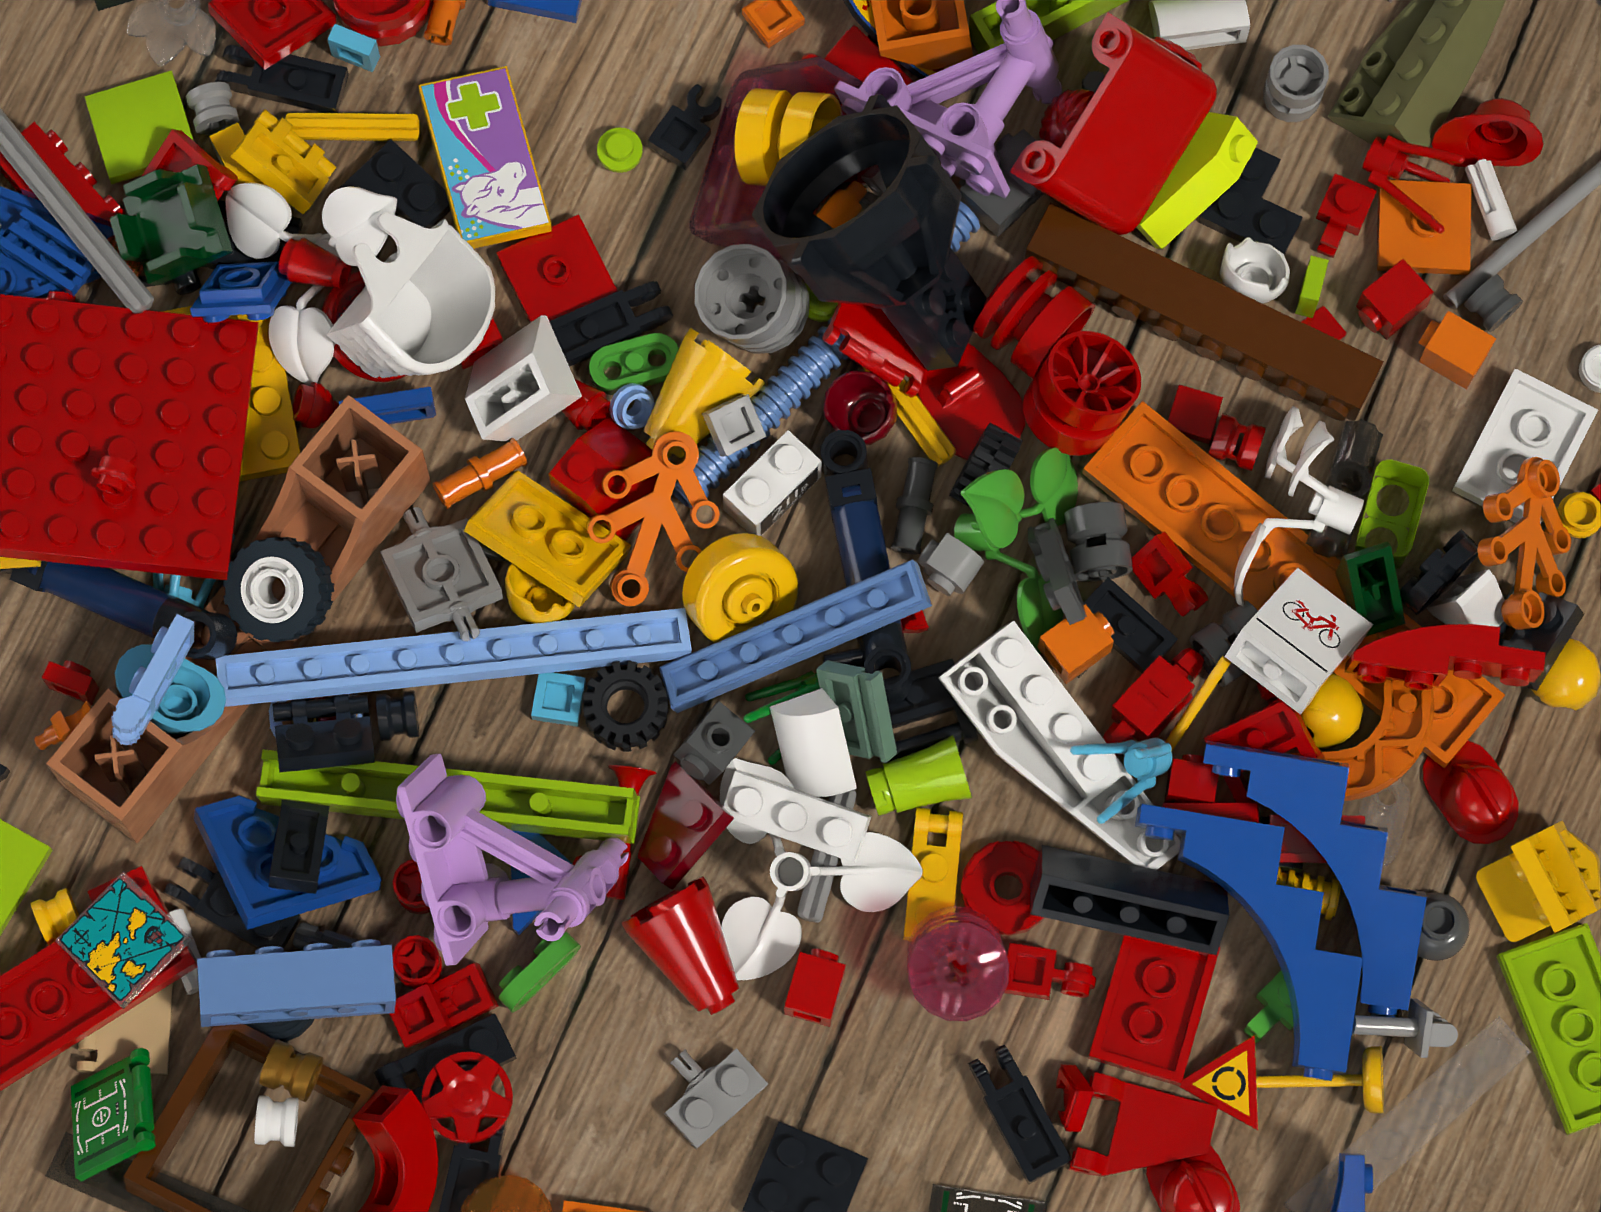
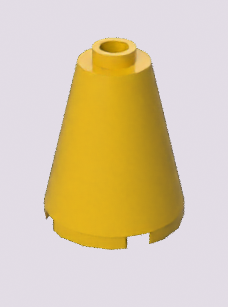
[643,328,765,459]

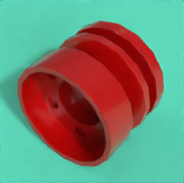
[973,256,1095,379]

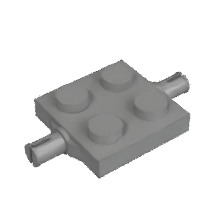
[380,507,503,641]

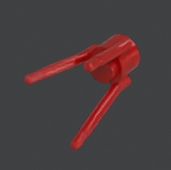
[1362,135,1465,234]

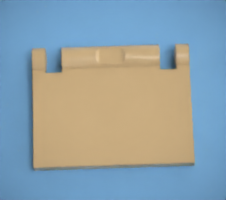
[76,983,173,1075]

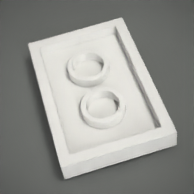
[1452,369,1598,524]

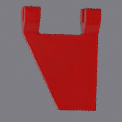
[1068,1072,1218,1177]

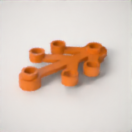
[587,431,720,606]
[1477,457,1571,630]

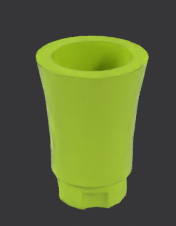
[865,735,972,816]

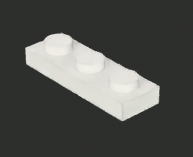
[723,770,872,863]

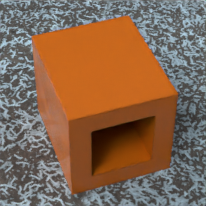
[1419,310,1496,390]
[1037,604,1114,684]

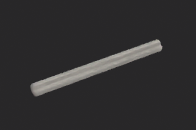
[0,108,154,314]

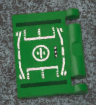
[71,1048,156,1182]

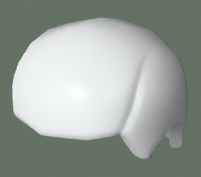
[1220,237,1290,304]

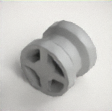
[186,82,239,135]

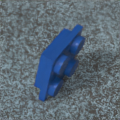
[190,261,292,323]

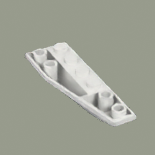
[938,621,1181,870]

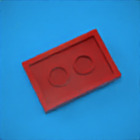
[1088,935,1220,1086]

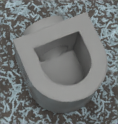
[917,533,984,596]

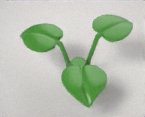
[954,448,1078,654]

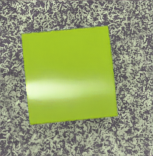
[84,70,194,184]

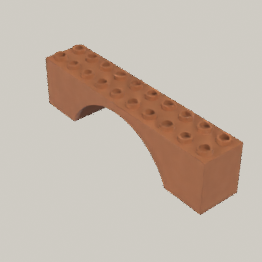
[46,395,431,844]

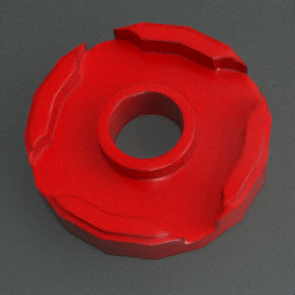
[960,841,1045,936]

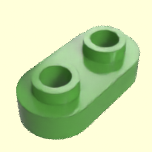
[589,333,679,395]
[498,932,581,1013]

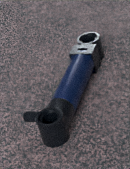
[821,430,912,704]
[0,561,237,660]

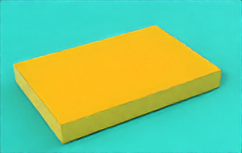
[464,470,631,608]

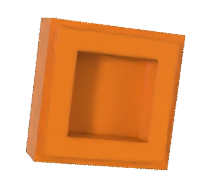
[742,0,805,49]

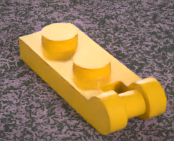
[903,807,963,945]

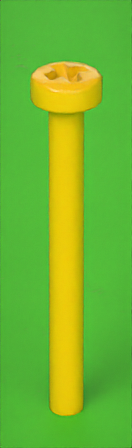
[1165,655,1232,760]

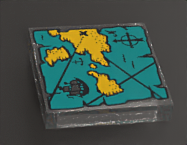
[55,871,193,1009]

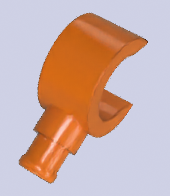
[34,701,92,750]

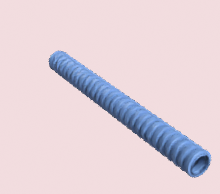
[672,201,980,508]

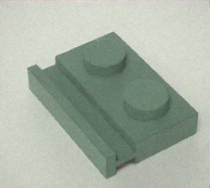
[816,660,897,763]

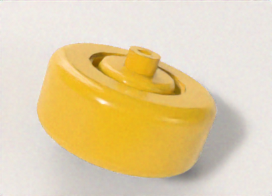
[682,533,798,643]

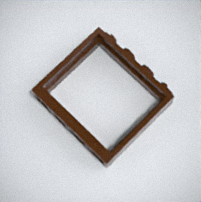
[124,1024,374,1212]

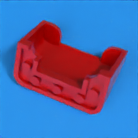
[1010,12,1217,235]

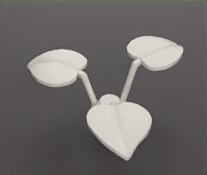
[226,183,397,385]
[1234,406,1364,607]
[720,758,923,980]

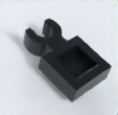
[647,84,722,170]

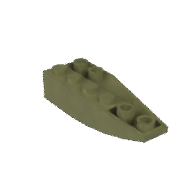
[1328,0,1506,159]

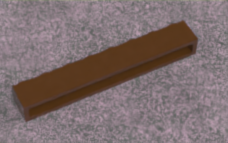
[1024,202,1384,422]

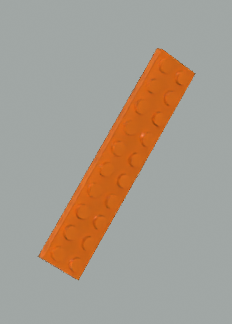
[1082,401,1505,768]

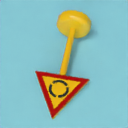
[1179,1035,1384,1130]

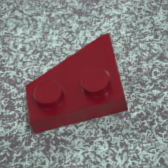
[637,761,734,890]

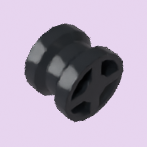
[376,690,419,741]

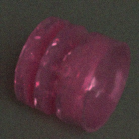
[906,907,1009,1021]

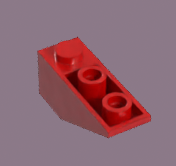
[0,121,126,227]

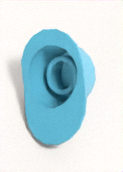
[115,644,226,735]

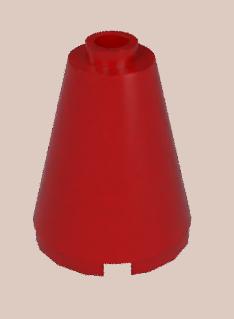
[621,876,739,1015]

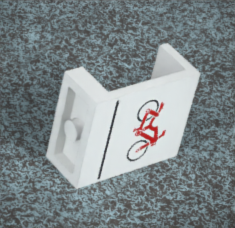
[1224,568,1373,714]

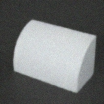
[1148,0,1251,50]
[770,688,857,797]

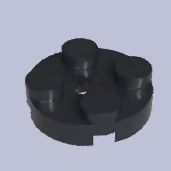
[1399,529,1478,615]

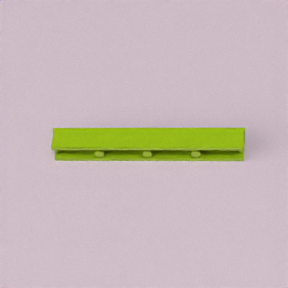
[256,749,641,844]

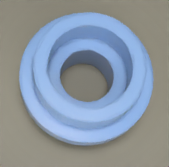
[610,383,655,429]

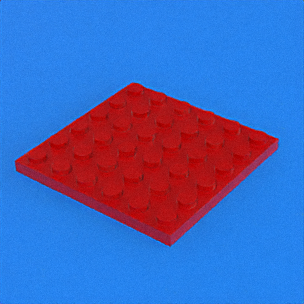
[0,294,259,580]

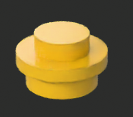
[1557,492,1601,538]

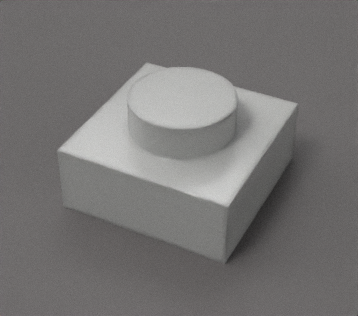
[702,394,767,456]

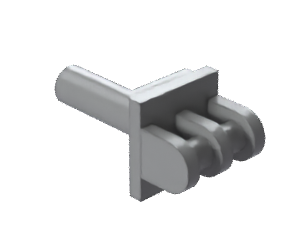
[1352,998,1458,1058]

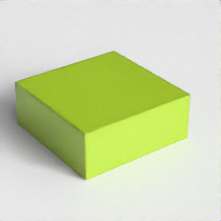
[1295,255,1329,318]

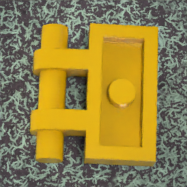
[230,109,337,214]

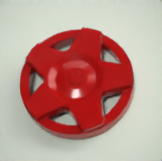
[422,1052,513,1144]

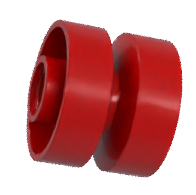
[1023,331,1141,456]

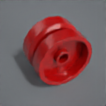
[333,0,433,47]

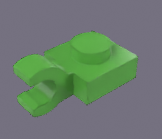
[1243,970,1293,1044]

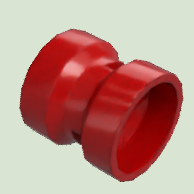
[1209,413,1266,471]
[392,859,430,914]
[392,935,443,990]

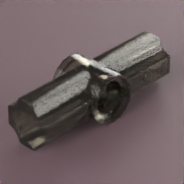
[1306,419,1383,558]

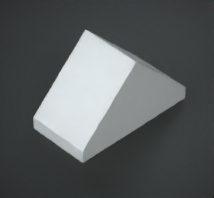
[1427,569,1505,627]

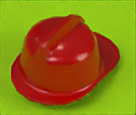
[1432,98,1544,167]
[1423,740,1519,844]
[1146,1145,1240,1212]

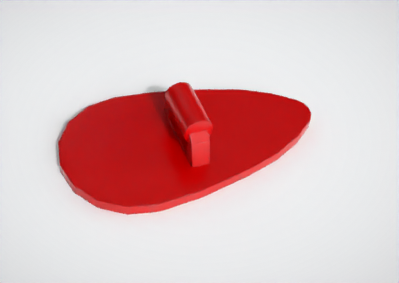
[917,343,1025,460]

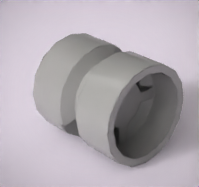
[1263,45,1329,122]

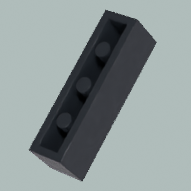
[1030,845,1229,955]

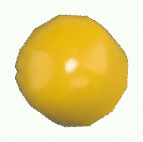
[505,564,575,623]
[1531,639,1601,710]
[1301,673,1363,749]

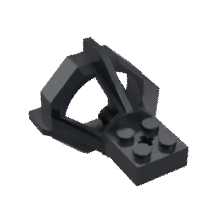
[752,94,987,371]

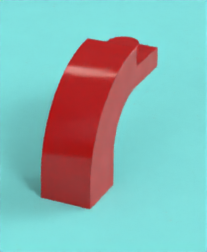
[352,1085,438,1212]

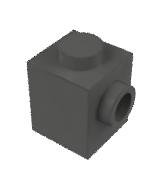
[673,701,755,785]

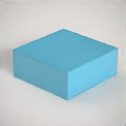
[327,24,380,72]
[531,672,586,727]

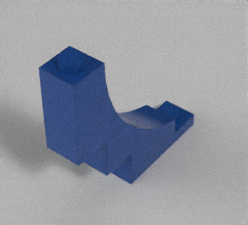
[1203,741,1427,1016]
[1135,804,1363,1081]

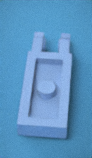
[112,614,194,746]

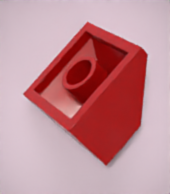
[548,417,658,541]

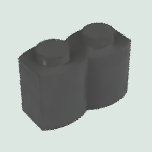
[959,129,1044,237]

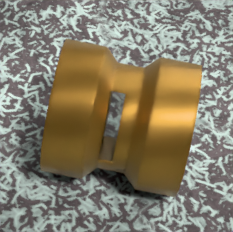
[259,1039,323,1102]

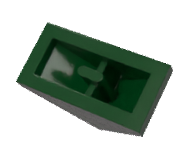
[1335,541,1406,637]

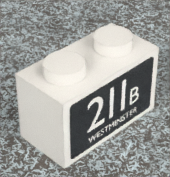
[723,430,822,536]

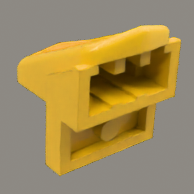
[1476,820,1601,942]

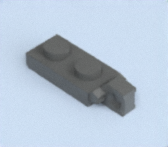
[1028,518,1087,625]

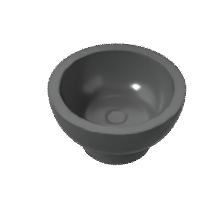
[1417,892,1470,961]

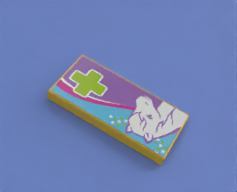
[418,66,552,249]

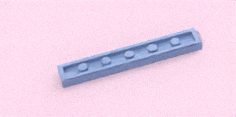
[659,559,932,713]

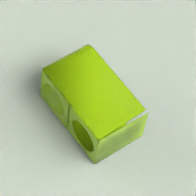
[1354,459,1429,569]

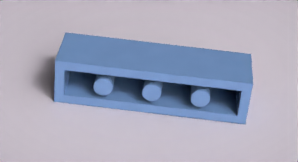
[197,940,396,1027]

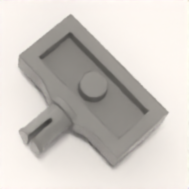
[664,1048,768,1149]

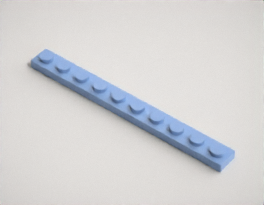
[215,608,692,707]

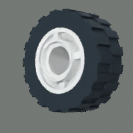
[223,537,334,642]

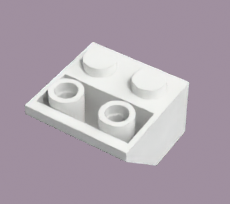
[465,315,582,442]

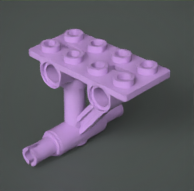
[834,0,1062,198]
[396,754,629,966]

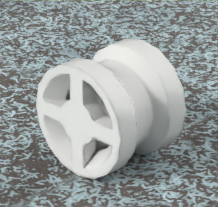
[254,1095,299,1147]

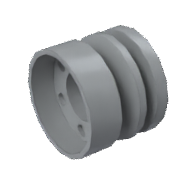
[695,244,809,354]

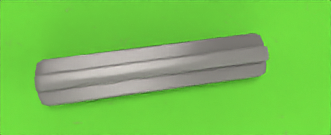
[797,790,856,923]

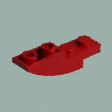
[1345,624,1546,690]

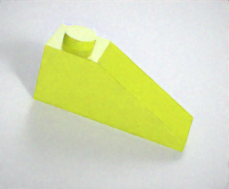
[1136,112,1258,249]

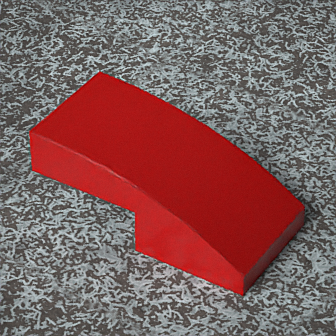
[389,963,499,1048]

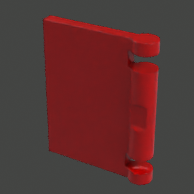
[822,303,926,398]

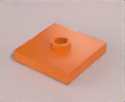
[1377,180,1471,275]

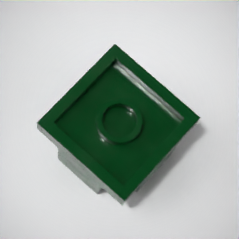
[110,164,233,286]

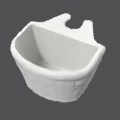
[327,212,496,378]

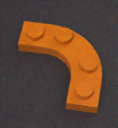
[1290,679,1434,801]

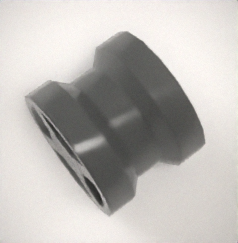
[1464,274,1523,332]

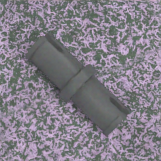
[891,457,938,555]

